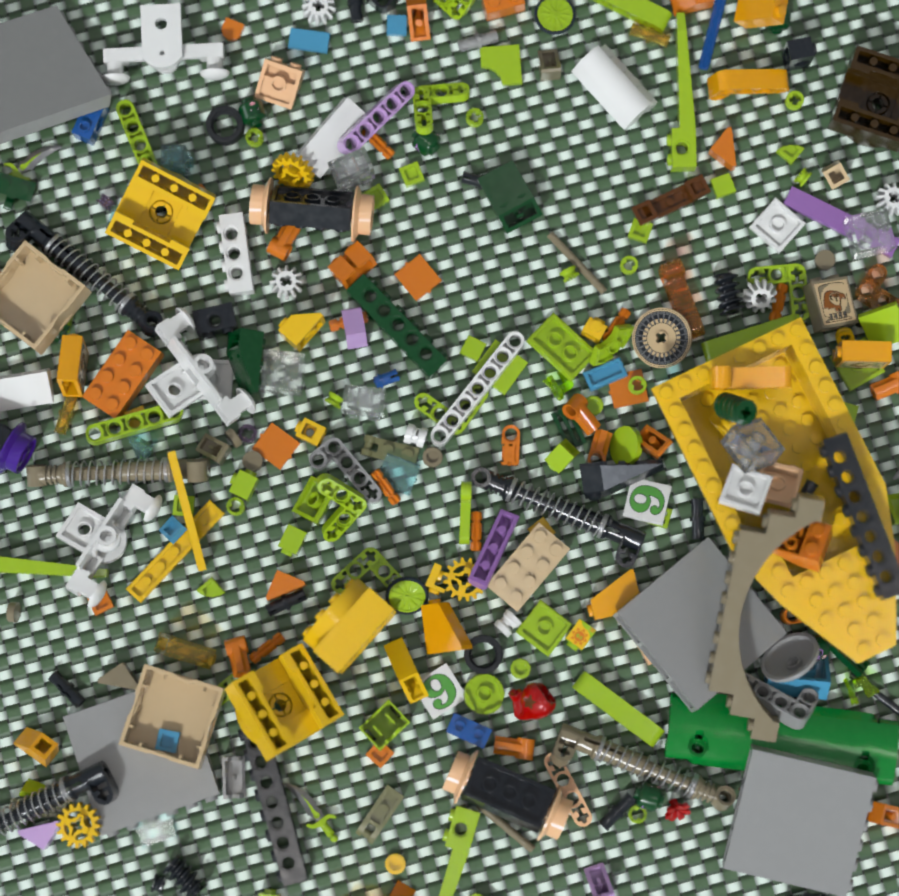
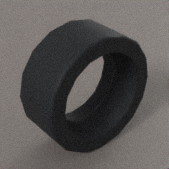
[206,105,245,146]
[464,635,503,674]

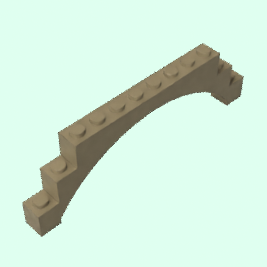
[705,492,825,743]

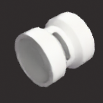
[403,423,429,448]
[494,609,522,638]

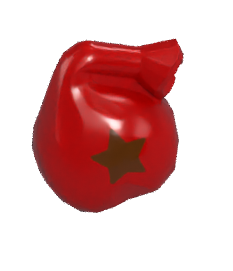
[508,683,556,720]

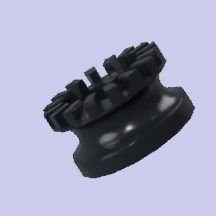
[151,873,166,894]

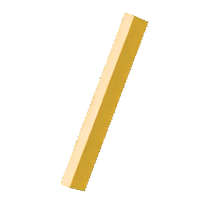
[167,450,207,571]
[126,500,225,603]

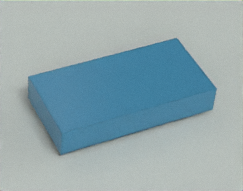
[288,28,330,54]
[583,357,628,392]

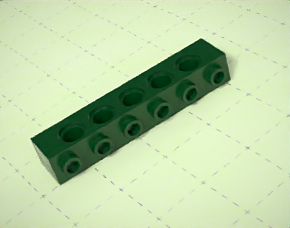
[346,274,448,380]

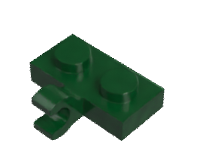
[0,172,37,211]

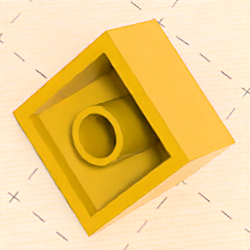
[278,313,326,352]

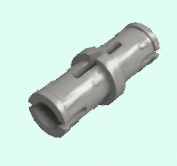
[457,30,499,53]

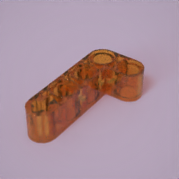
[658,258,705,339]
[855,264,899,309]

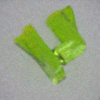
[542,371,574,401]
[843,676,880,706]

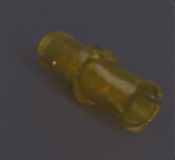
[629,23,671,48]
[54,397,79,435]

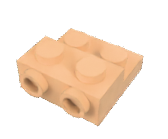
[254,56,305,110]
[759,459,804,508]

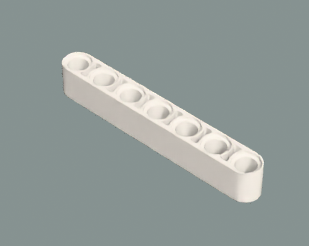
[431,331,524,447]

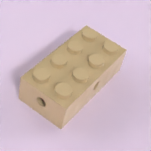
[488,523,570,612]

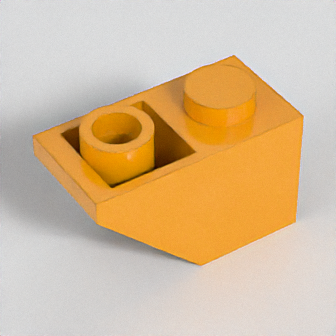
[13,727,59,767]

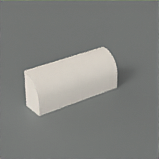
[296,97,366,179]
[0,368,54,412]

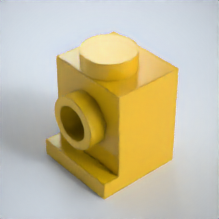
[581,317,608,344]
[294,417,328,448]

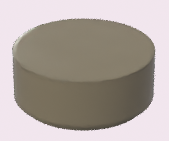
[814,250,835,271]
[224,428,242,449]
[422,447,443,468]
[242,451,263,472]
[6,602,21,623]

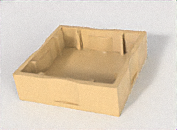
[0,240,92,355]
[118,664,226,769]

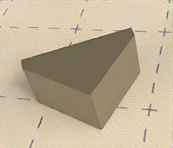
[538,49,561,81]
[195,433,232,466]
[97,662,138,690]

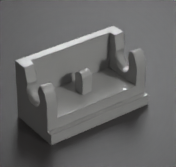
[222,756,246,799]

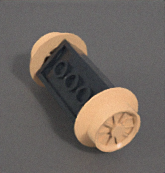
[249,177,375,242]
[442,750,574,841]

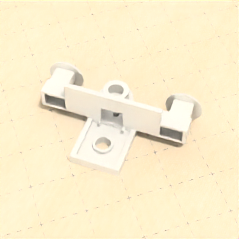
[102,3,230,86]
[145,307,256,427]
[56,483,162,608]

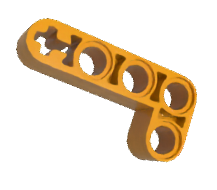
[707,69,790,100]
[709,366,792,390]

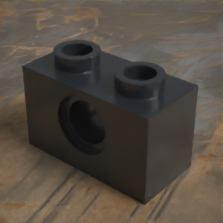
[781,36,817,72]
[192,302,239,339]

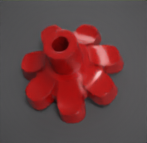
[665,798,691,821]

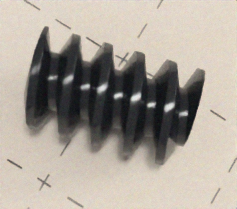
[713,272,744,316]
[163,853,208,896]

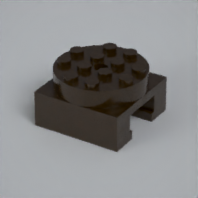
[827,45,899,153]

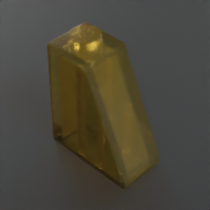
[154,632,217,669]

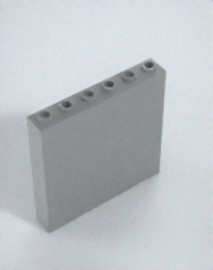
[0,5,112,144]
[613,537,787,712]
[63,692,222,838]
[722,744,878,896]

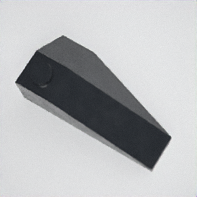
[579,460,664,501]

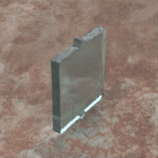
[379,453,420,496]
[135,813,177,848]

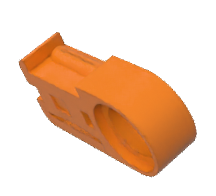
[500,425,520,466]

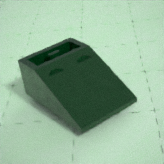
[477,160,543,234]
[226,328,266,395]

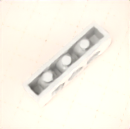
[216,212,255,297]

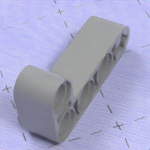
[309,437,382,504]
[745,672,819,730]

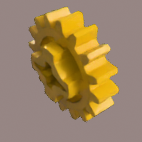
[271,152,315,188]
[443,557,483,602]
[55,802,102,848]

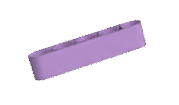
[337,81,415,155]

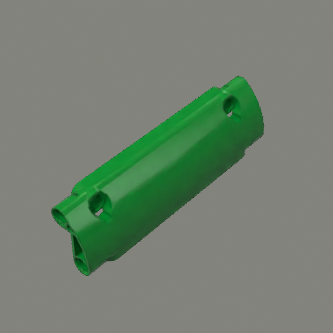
[664,692,899,786]

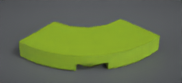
[590,324,634,366]

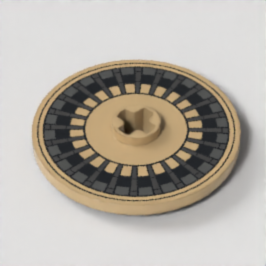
[632,308,692,368]

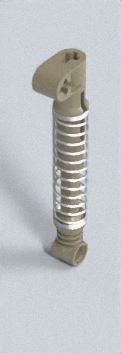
[26,457,211,487]
[550,723,736,811]

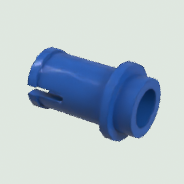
[373,369,400,389]

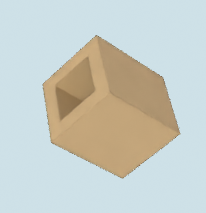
[821,160,850,190]

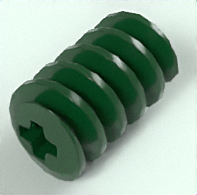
[714,392,757,425]

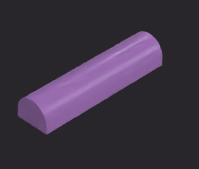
[468,509,520,590]

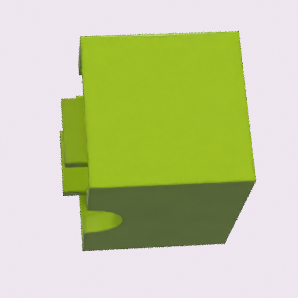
[359,700,410,751]

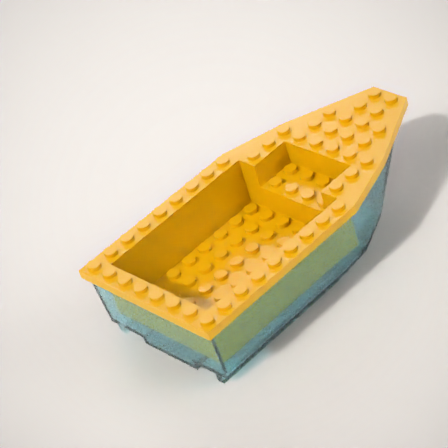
[651,317,896,664]

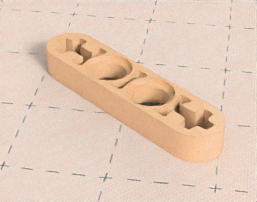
[544,753,592,827]

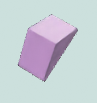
[341,307,368,350]
[18,820,61,850]
[584,862,615,896]

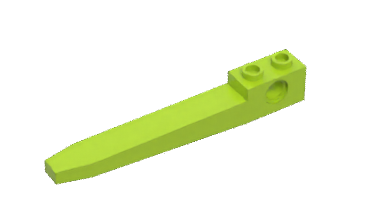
[666,12,697,172]
[0,556,109,578]
[439,805,480,896]

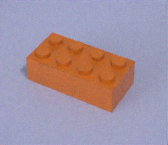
[82,330,165,418]

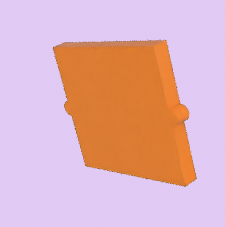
[394,254,442,302]
[608,369,649,409]
[252,423,300,470]

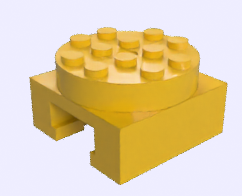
[105,157,216,270]
[302,578,397,674]
[224,643,344,762]

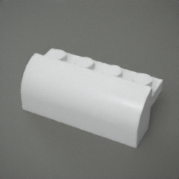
[571,44,658,130]

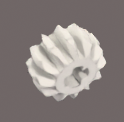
[302,0,336,26]
[875,182,899,217]
[269,265,304,300]
[743,278,777,313]

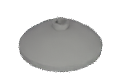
[761,632,820,683]

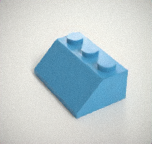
[764,656,831,700]

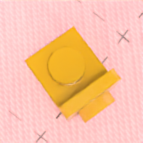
[425,563,446,596]

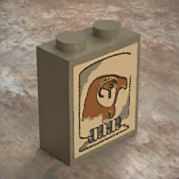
[803,274,859,333]

